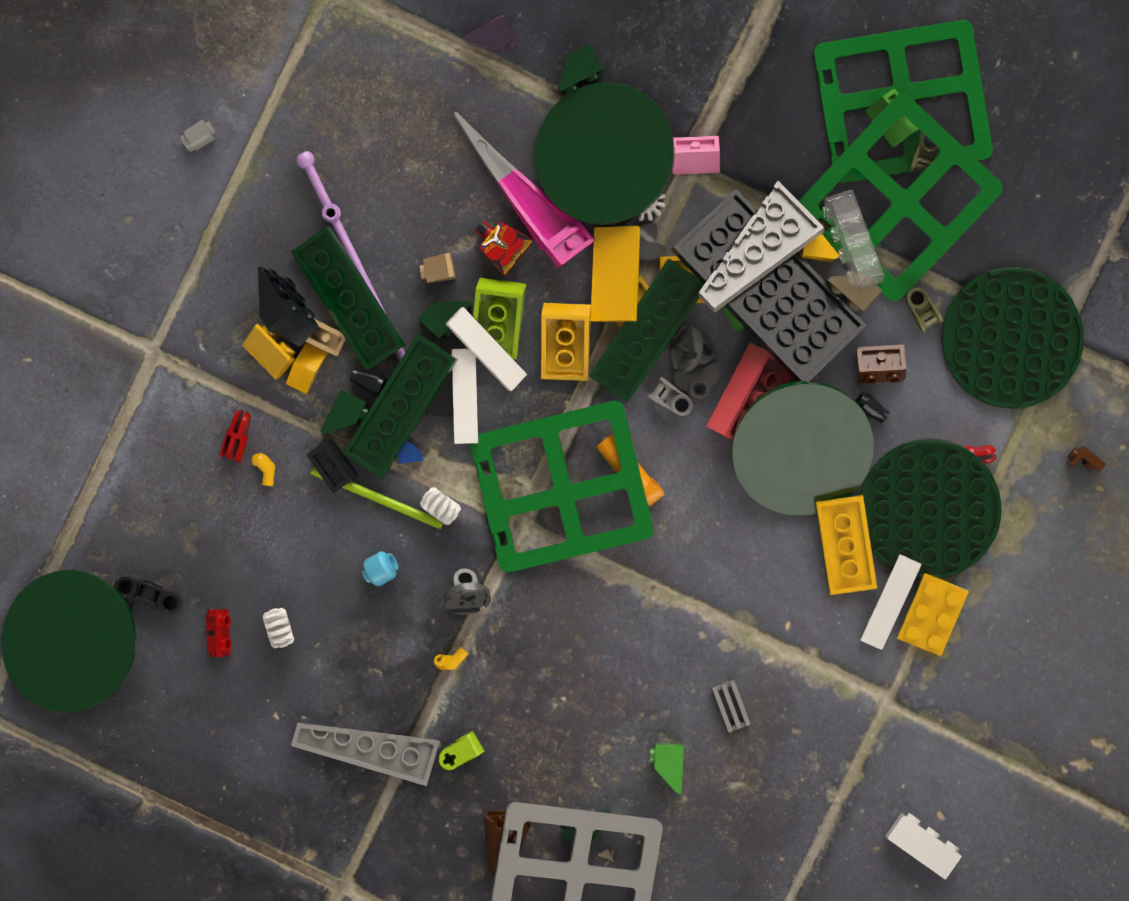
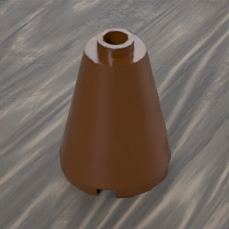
[484,810,531,877]

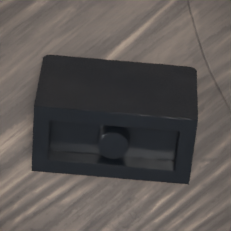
[307,438,359,493]

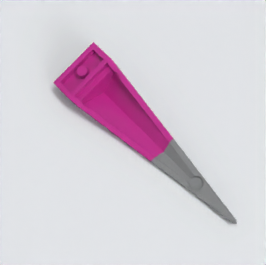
[453,112,595,268]

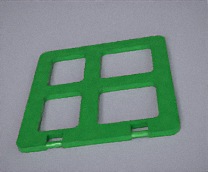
[814,20,993,183]
[799,94,1003,301]
[470,400,654,572]

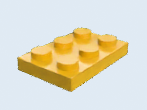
[897,573,969,656]

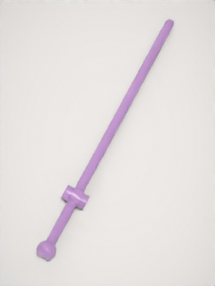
[296,151,405,362]

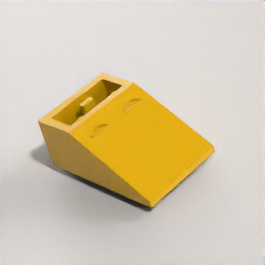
[242,324,296,380]

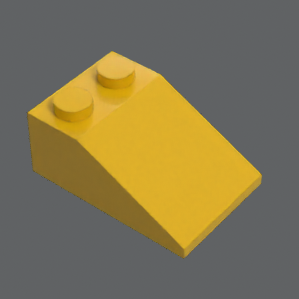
[541,303,591,381]

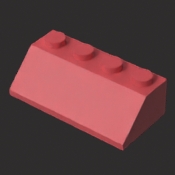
[706,343,792,441]

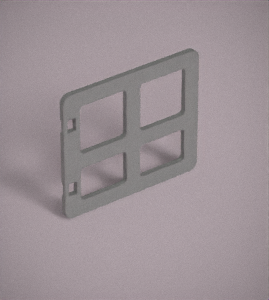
[491,802,663,901]

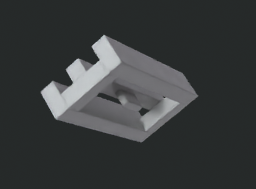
[712,680,751,733]

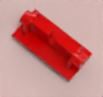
[206,609,232,657]

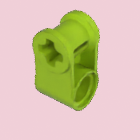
[439,731,485,770]

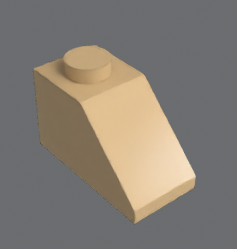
[420,253,456,284]
[306,320,346,356]

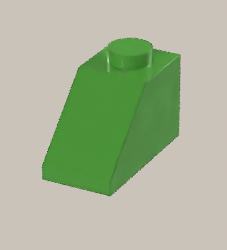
[650,743,684,794]

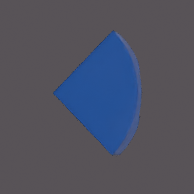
[399,442,424,464]

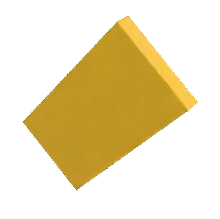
[590,226,640,322]
[816,495,877,595]

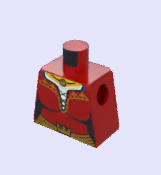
[474,221,533,277]

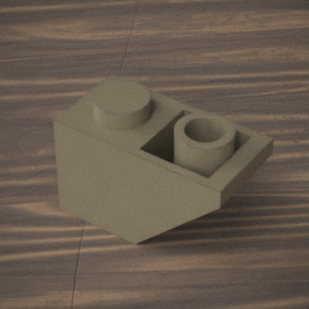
[826,275,882,313]

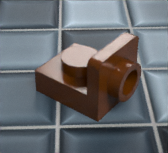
[1066,446,1106,472]

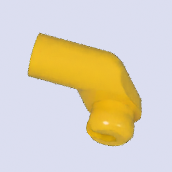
[251,453,275,486]
[434,646,469,670]

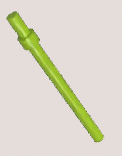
[310,466,443,530]

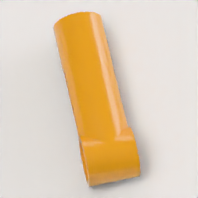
[596,433,665,507]

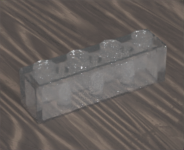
[822,189,885,291]

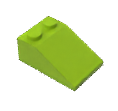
[473,277,526,359]

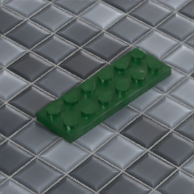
[291,226,406,371]
[589,258,704,402]
[343,333,458,479]

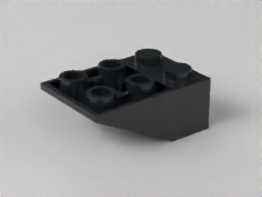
[258,266,319,346]

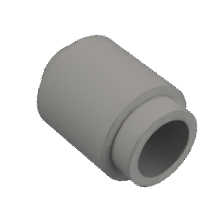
[180,119,217,152]

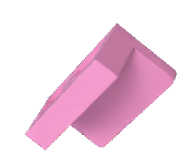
[672,136,720,175]

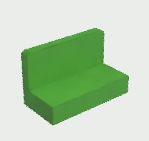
[866,88,918,147]

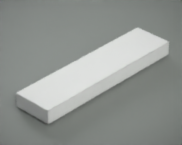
[445,307,527,391]
[451,349,478,444]
[860,554,921,650]

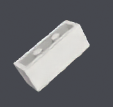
[885,813,962,880]

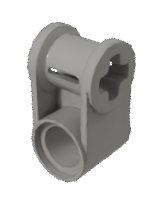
[647,377,693,417]

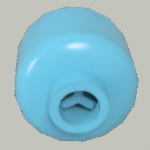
[362,551,398,586]

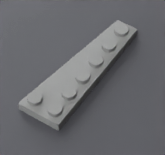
[291,722,440,786]

